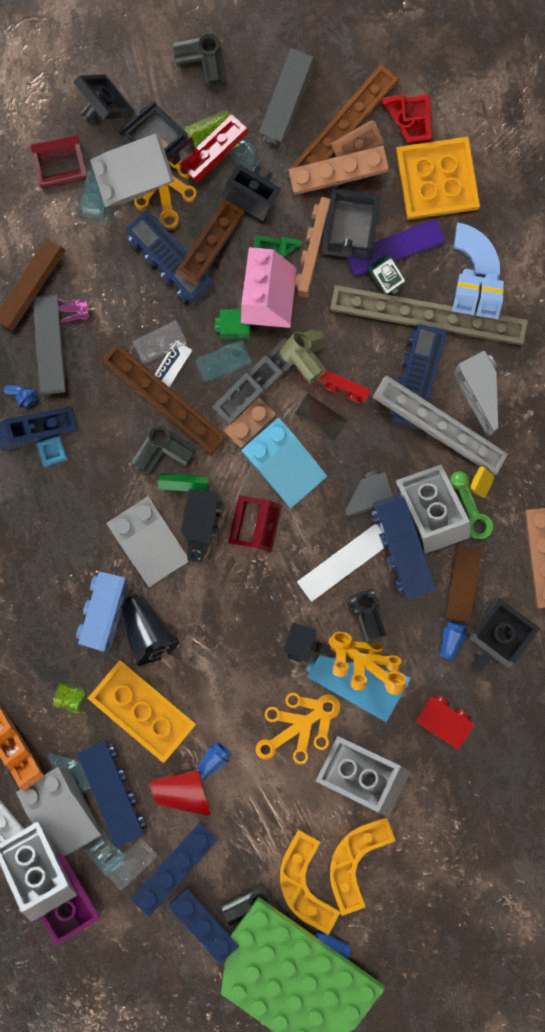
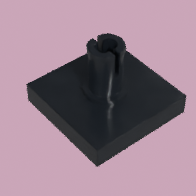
[73,74,134,122]

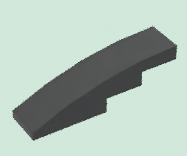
[34,294,66,395]
[213,338,294,424]

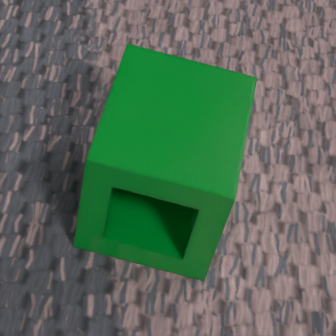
[215,309,250,339]

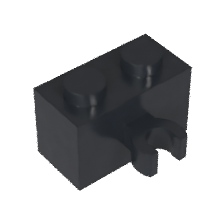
[222,164,281,221]
[283,622,330,663]

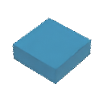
[36,436,68,467]

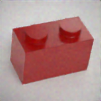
[414,695,475,750]

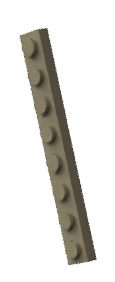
[330,285,528,346]

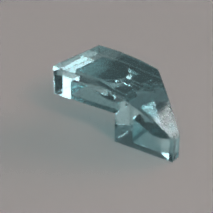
[229,136,258,172]
[47,753,90,792]

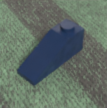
[0,406,78,451]

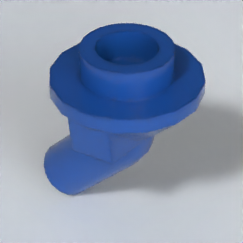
[4,385,38,408]

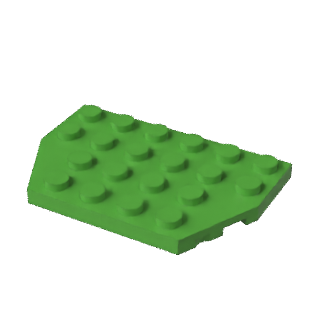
[221,897,385,1032]

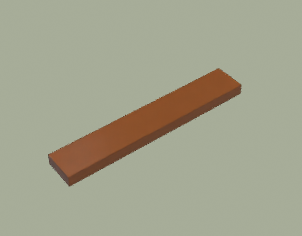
[288,64,399,175]

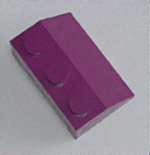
[39,852,101,947]

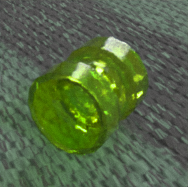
[53,683,84,713]

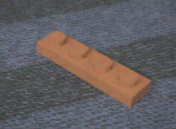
[289,145,389,195]
[295,197,330,298]
[525,508,545,609]

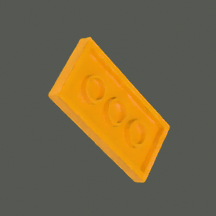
[87,660,196,763]

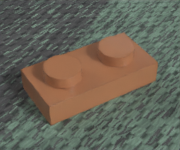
[331,120,384,157]
[224,397,276,449]

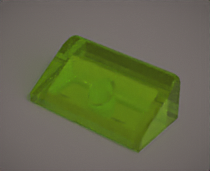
[182,110,230,148]

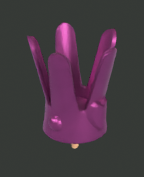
[58,298,95,323]

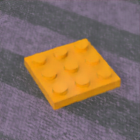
[396,137,480,220]

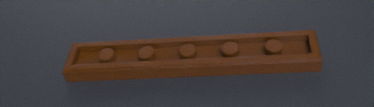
[101,343,227,457]

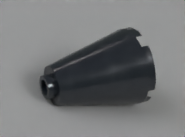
[121,594,180,667]

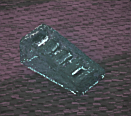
[82,821,126,876]

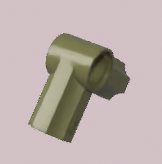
[279,329,326,384]

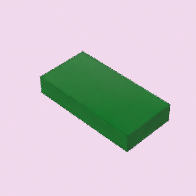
[158,473,210,491]

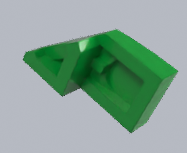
[253,235,302,258]

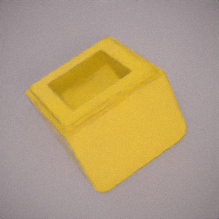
[469,466,494,498]

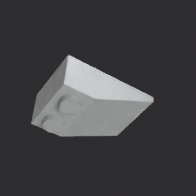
[90,133,174,207]
[453,350,498,438]
[396,464,471,554]
[106,496,190,587]
[316,736,410,818]
[16,767,102,857]
[0,822,77,922]

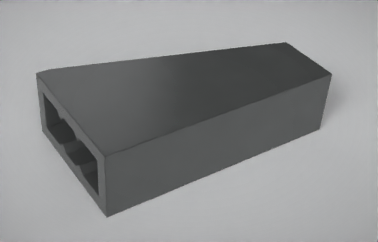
[259,48,318,145]

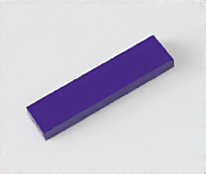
[347,219,445,277]

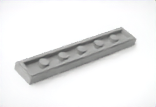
[373,376,508,475]

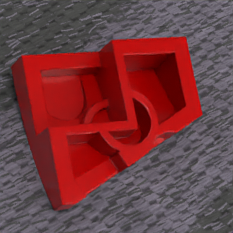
[382,94,434,144]
[149,769,211,816]

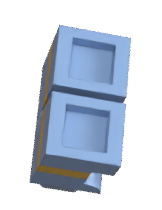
[452,269,504,319]

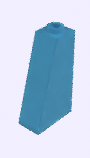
[305,655,411,722]

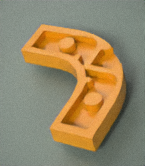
[330,817,396,916]
[280,829,341,935]

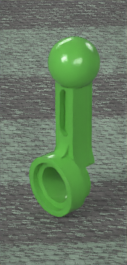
[450,471,493,539]

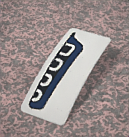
[155,341,192,387]

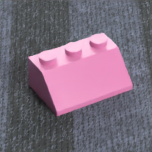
[241,247,297,328]

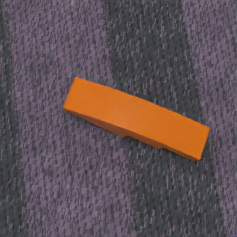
[0,705,44,791]

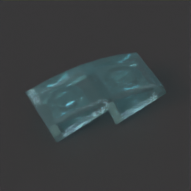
[78,165,106,220]
[195,340,252,383]

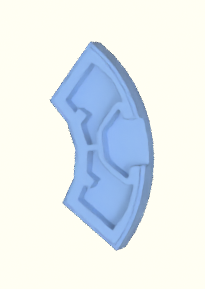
[454,223,500,277]

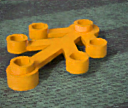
[134,140,197,230]
[328,632,407,695]
[256,693,340,764]

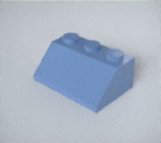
[76,572,130,652]

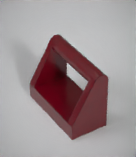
[30,135,88,188]
[228,495,282,553]

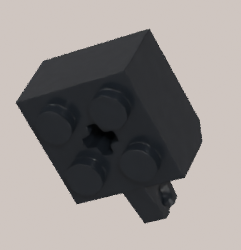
[181,488,224,563]
[466,598,540,672]

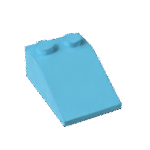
[241,417,327,509]

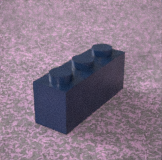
[168,886,239,964]

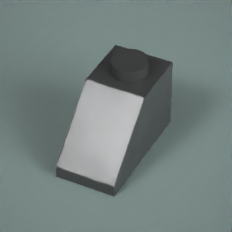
[345,470,393,518]

